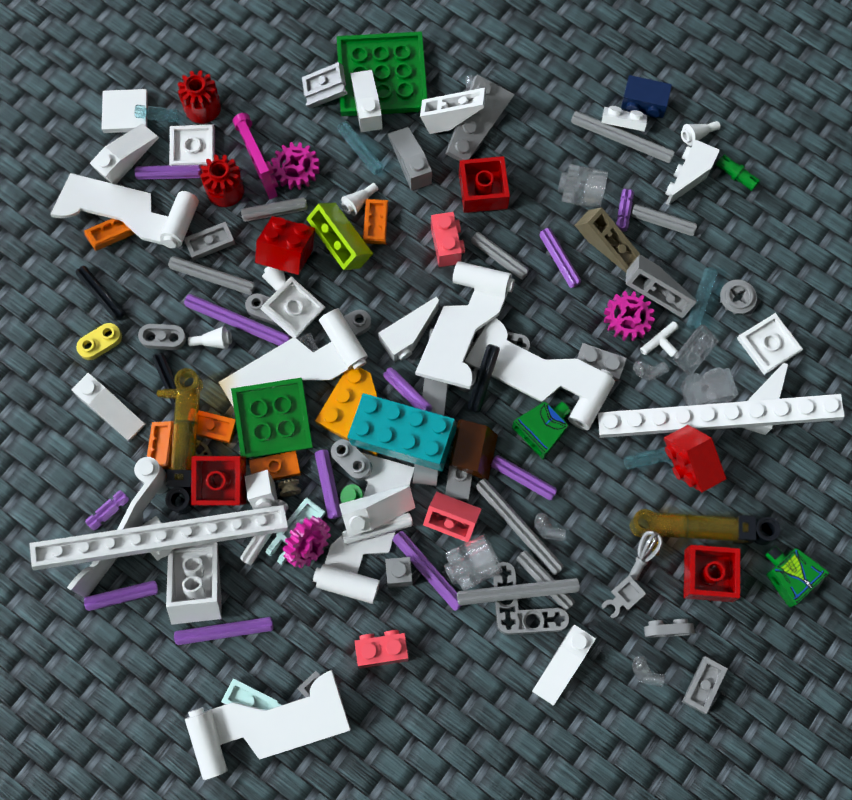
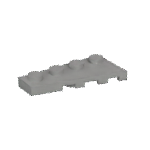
[445,75,515,161]

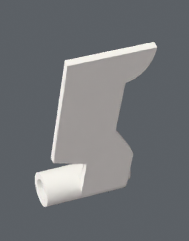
[51,173,199,248]
[415,261,515,389]
[219,308,368,407]
[465,318,615,430]
[313,452,414,604]
[67,457,169,598]
[185,670,351,780]

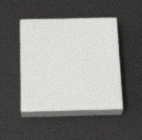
[102,89,148,133]
[169,124,215,168]
[260,276,325,338]
[737,313,803,375]

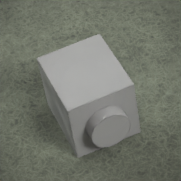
[385,557,412,588]

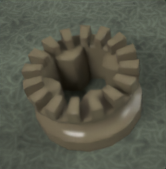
[278,479,301,497]

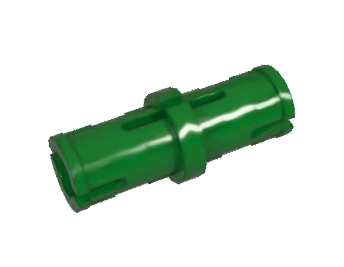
[716,154,760,191]

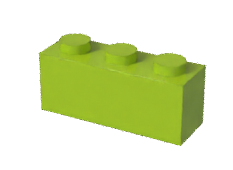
[306,203,373,270]

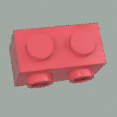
[431,212,465,267]
[423,491,482,543]
[355,630,408,669]

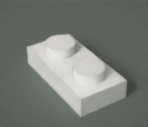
[601,106,647,132]

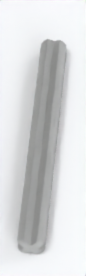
[571,111,675,163]
[476,479,564,575]
[457,578,580,605]

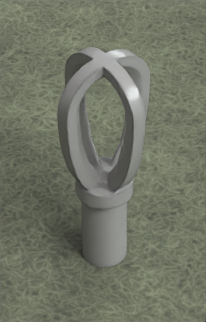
[629,531,663,580]

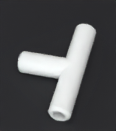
[640,321,679,357]

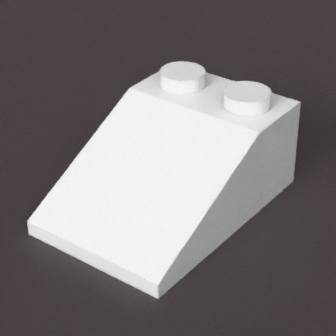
[166,542,221,625]

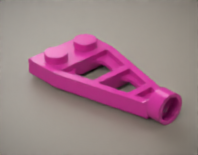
[233,113,278,200]

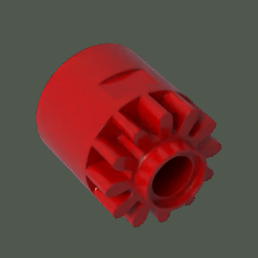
[178,70,221,124]
[200,155,244,207]

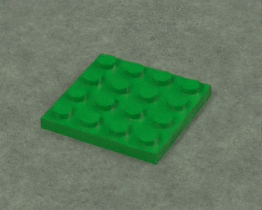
[336,31,427,116]

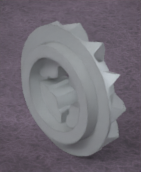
[720,280,757,315]

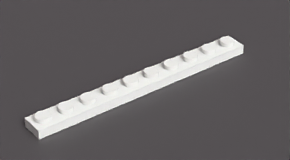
[598,394,845,438]
[29,505,288,571]

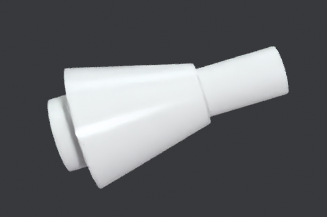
[681,121,720,146]
[341,183,378,216]
[262,267,286,291]
[188,326,232,349]

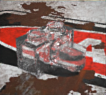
[680,367,739,406]

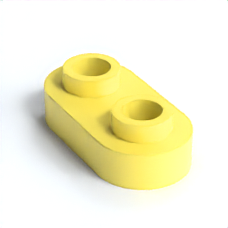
[76,323,122,360]

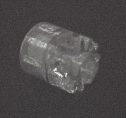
[558,164,608,209]
[444,534,503,591]

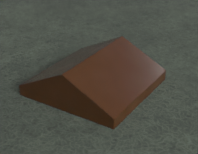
[449,419,498,480]

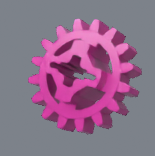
[271,142,320,190]
[604,291,655,341]
[283,516,331,568]

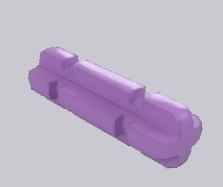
[616,189,634,232]
[85,490,129,530]

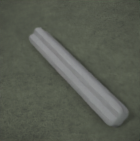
[168,256,255,295]

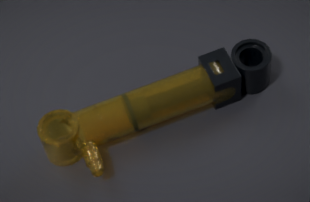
[157,368,203,514]
[630,509,781,556]

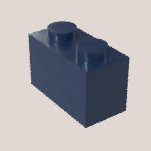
[621,75,672,118]

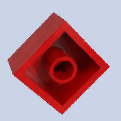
[459,156,510,213]
[255,216,315,275]
[664,425,726,493]
[191,456,246,505]
[684,545,740,602]

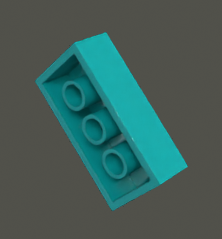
[347,393,457,472]

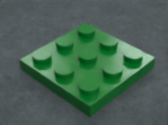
[231,377,313,459]

